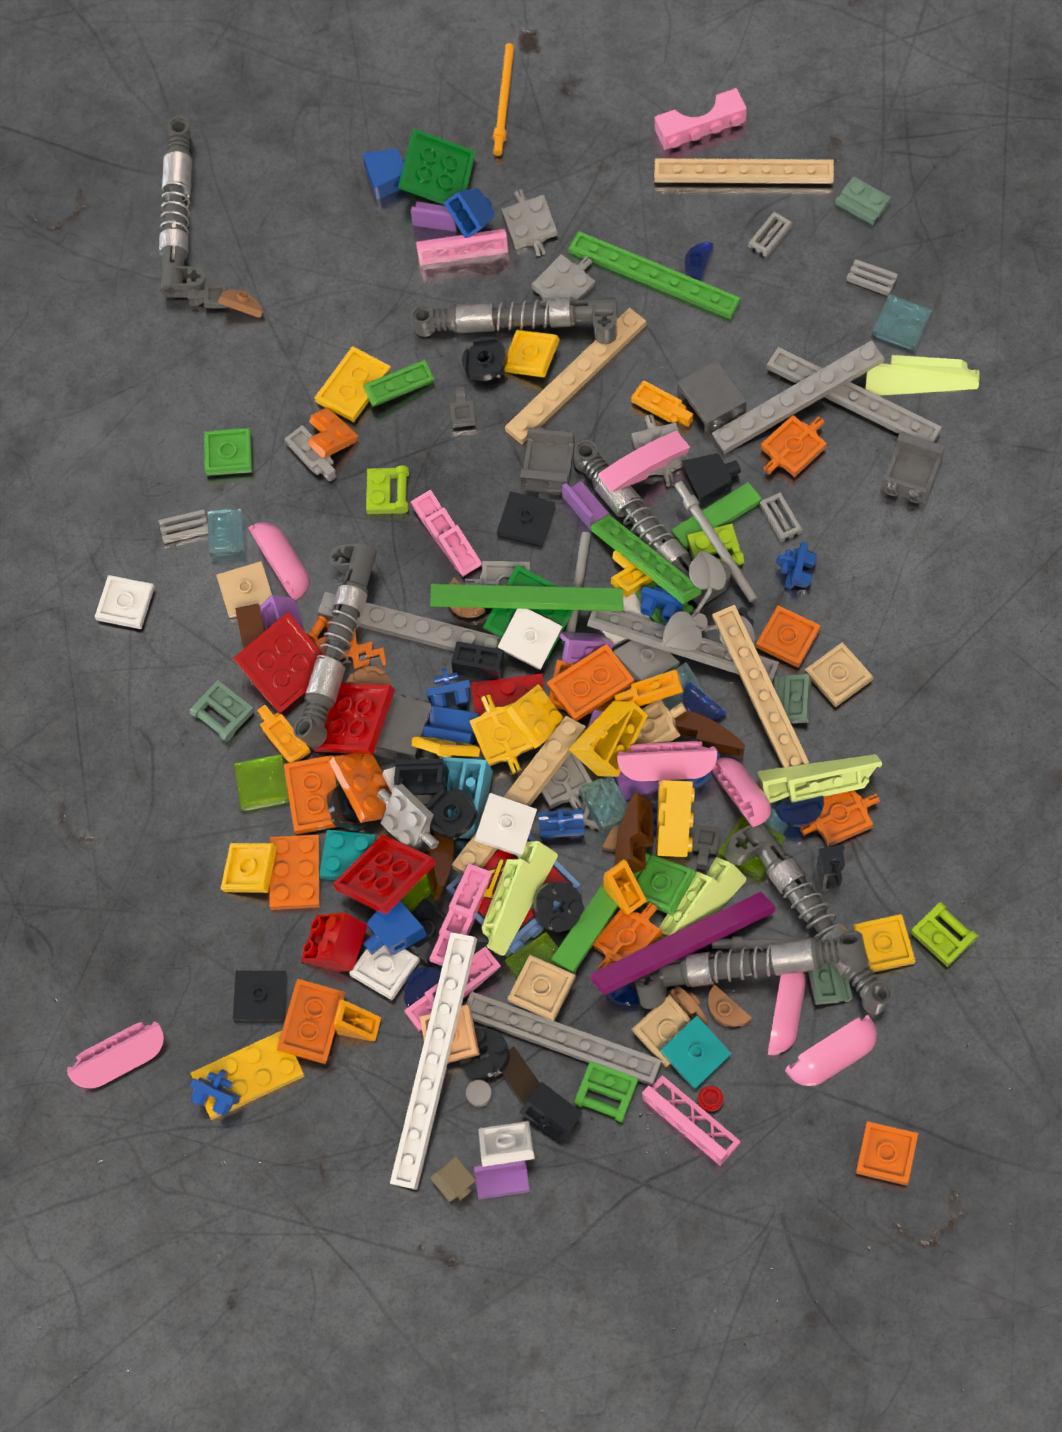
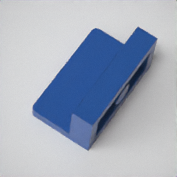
[423,706,479,744]

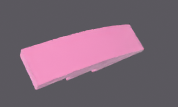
[598,431,690,492]
[410,490,482,577]
[430,864,492,966]
[404,946,501,1033]

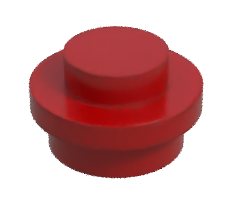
[698,1086,724,1112]

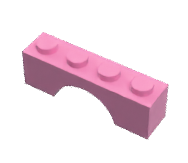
[654,88,747,150]

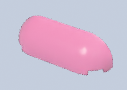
[248,522,309,600]
[617,741,717,781]
[711,757,771,827]
[768,972,806,1055]
[785,1015,877,1086]
[67,1022,164,1088]

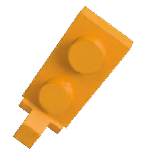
[631,381,693,427]
[615,669,683,706]
[257,705,311,763]

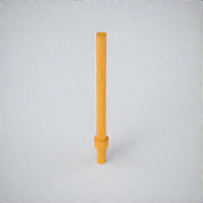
[493,43,514,156]

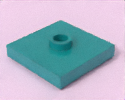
[659,1016,731,1089]

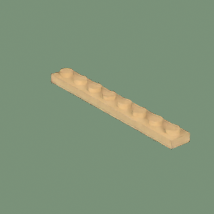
[655,159,834,184]
[505,308,646,444]
[712,605,810,767]
[452,716,587,875]

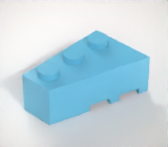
[440,757,493,839]

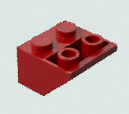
[301,912,368,972]

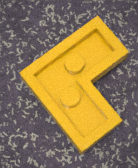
[611,551,653,598]

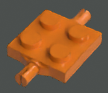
[760,415,827,477]
[799,790,880,847]
[593,902,663,970]

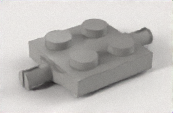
[502,189,558,256]
[531,254,595,302]
[631,415,688,487]
[465,561,530,586]
[538,740,594,810]
[377,784,439,851]

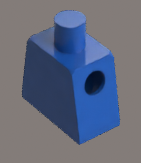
[362,148,405,200]
[443,188,495,238]
[363,901,427,955]

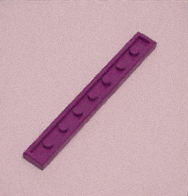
[590,892,775,995]

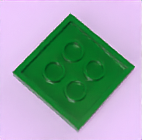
[398,128,475,205]
[483,565,574,662]

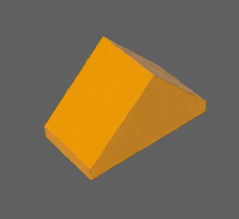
[603,860,647,915]
[334,1000,381,1041]

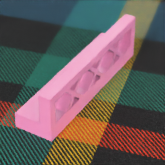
[416,229,508,266]
[642,1075,741,1166]

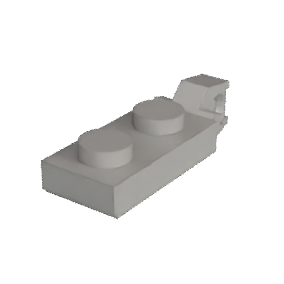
[284,426,337,482]

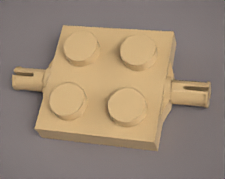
[634,699,687,745]

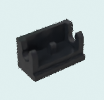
[451,641,504,681]
[394,759,449,795]
[816,845,845,891]
[519,1082,583,1143]

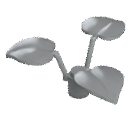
[662,551,756,651]

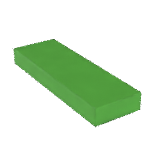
[363,360,435,407]

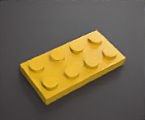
[191,1031,305,1120]

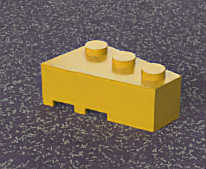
[568,701,648,777]
[655,780,695,857]

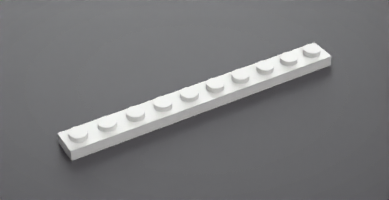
[390,933,477,1190]

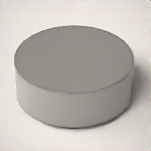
[466,1080,492,1107]

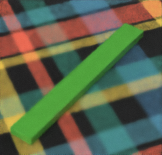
[569,231,741,319]
[430,584,624,611]

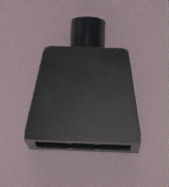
[682,453,741,508]

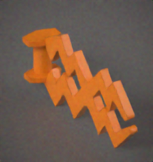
[307,615,386,671]

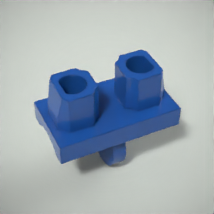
[776,542,817,590]
[641,586,684,622]
[426,668,470,707]
[538,809,584,838]
[190,1069,241,1116]

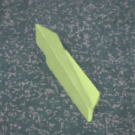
[866,355,980,396]
[757,754,882,803]
[481,841,558,956]
[658,857,746,941]

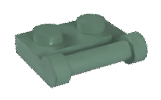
[190,680,254,742]

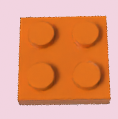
[756,605,821,668]
[856,1121,918,1185]

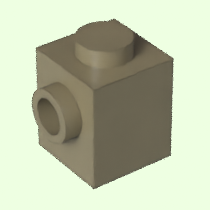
[430,1157,476,1202]

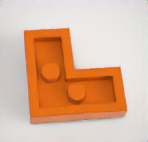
[308,407,359,459]

